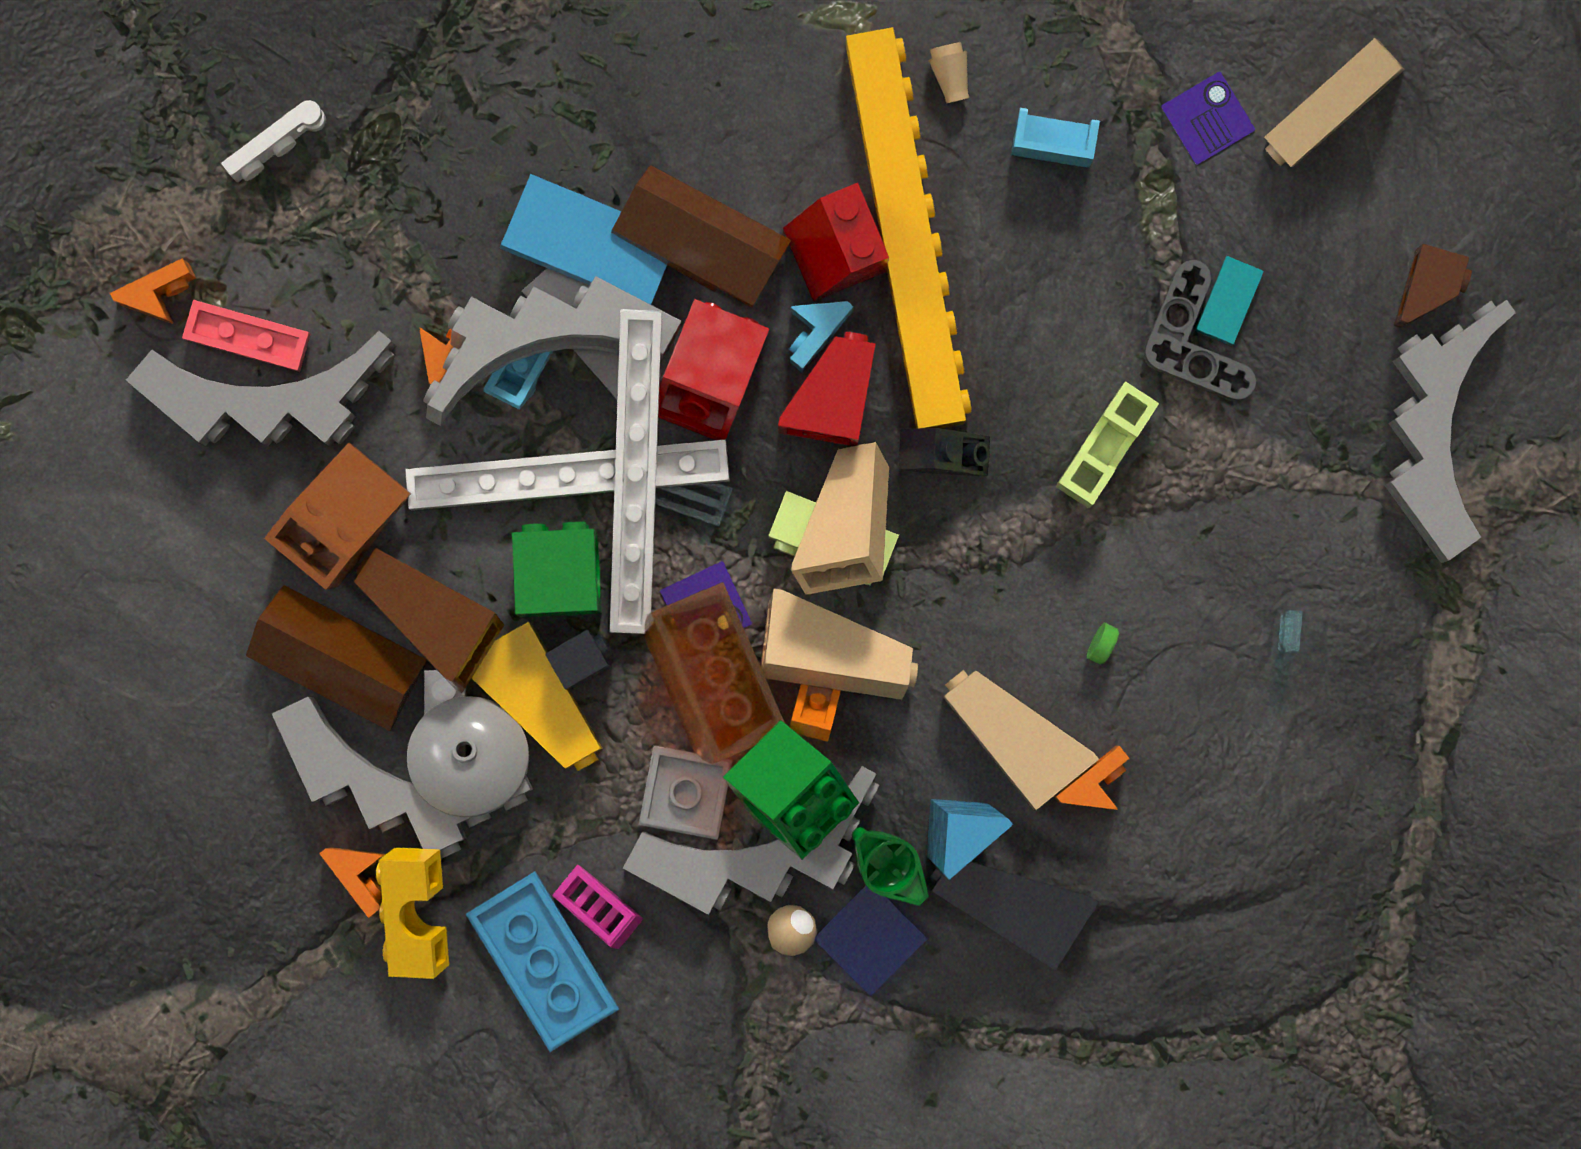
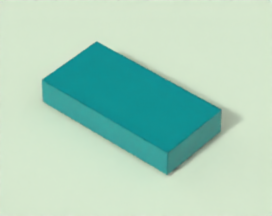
[1195,256,1264,346]

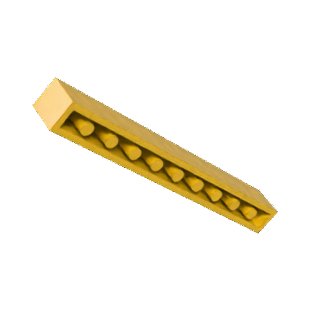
[845,27,971,429]

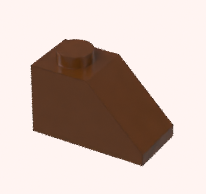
[1394,244,1472,328]

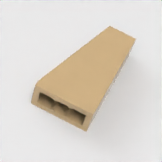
[1264,38,1405,167]
[791,442,889,595]
[759,589,918,700]
[943,670,1099,810]

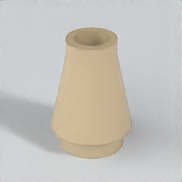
[928,42,969,103]

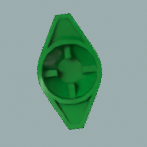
[852,827,929,906]

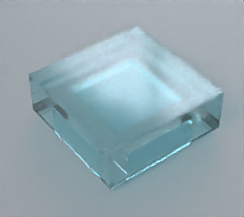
[1278,610,1303,653]

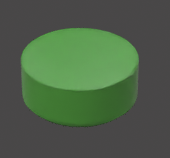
[1087,622,1119,665]

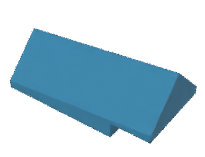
[927,799,1013,880]

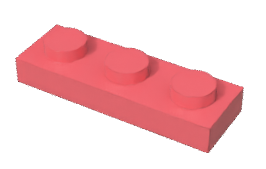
[182,300,311,372]

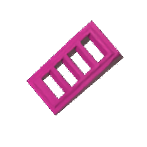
[552,864,643,949]

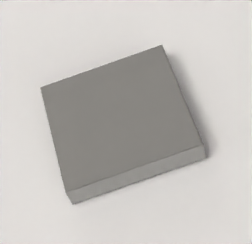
[639,745,733,840]

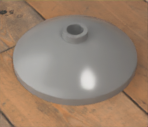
[407,696,529,817]

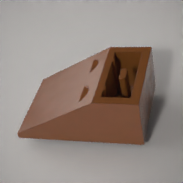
[264,443,412,590]

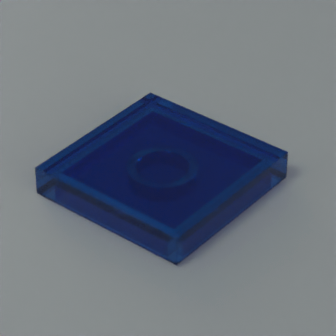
[815,885,928,996]

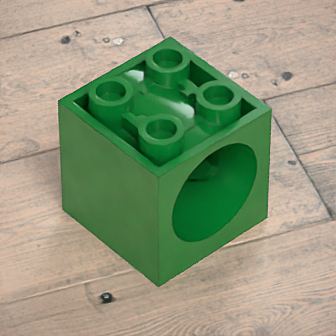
[512,522,602,618]
[723,720,859,860]

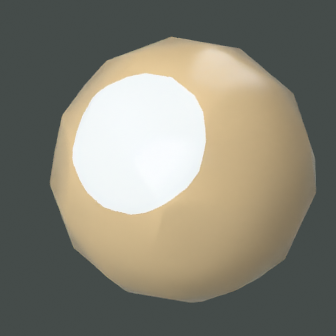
[768,905,817,956]

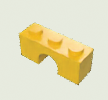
[376,848,449,979]

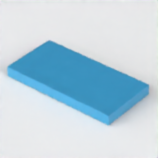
[500,174,667,305]
[466,871,620,1052]

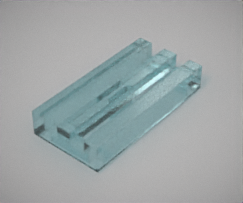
[655,483,733,527]

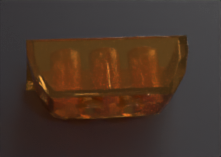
[644,582,785,764]

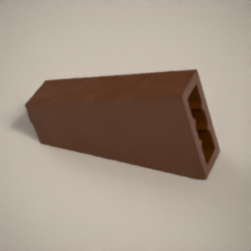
[354,548,504,693]

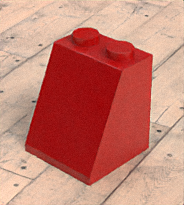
[783,182,889,302]
[658,299,769,440]
[778,332,875,447]

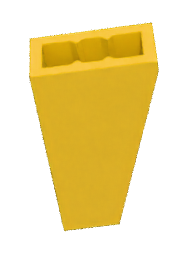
[472,622,603,771]

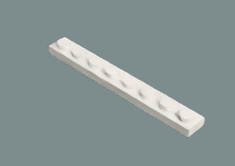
[610,309,662,634]
[405,440,730,511]

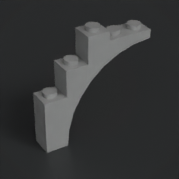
[423,276,681,426]
[1384,300,1516,563]
[126,331,396,447]
[272,697,533,859]
[623,766,879,915]

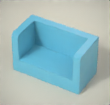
[1011,108,1100,168]

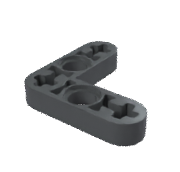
[1144,260,1256,402]

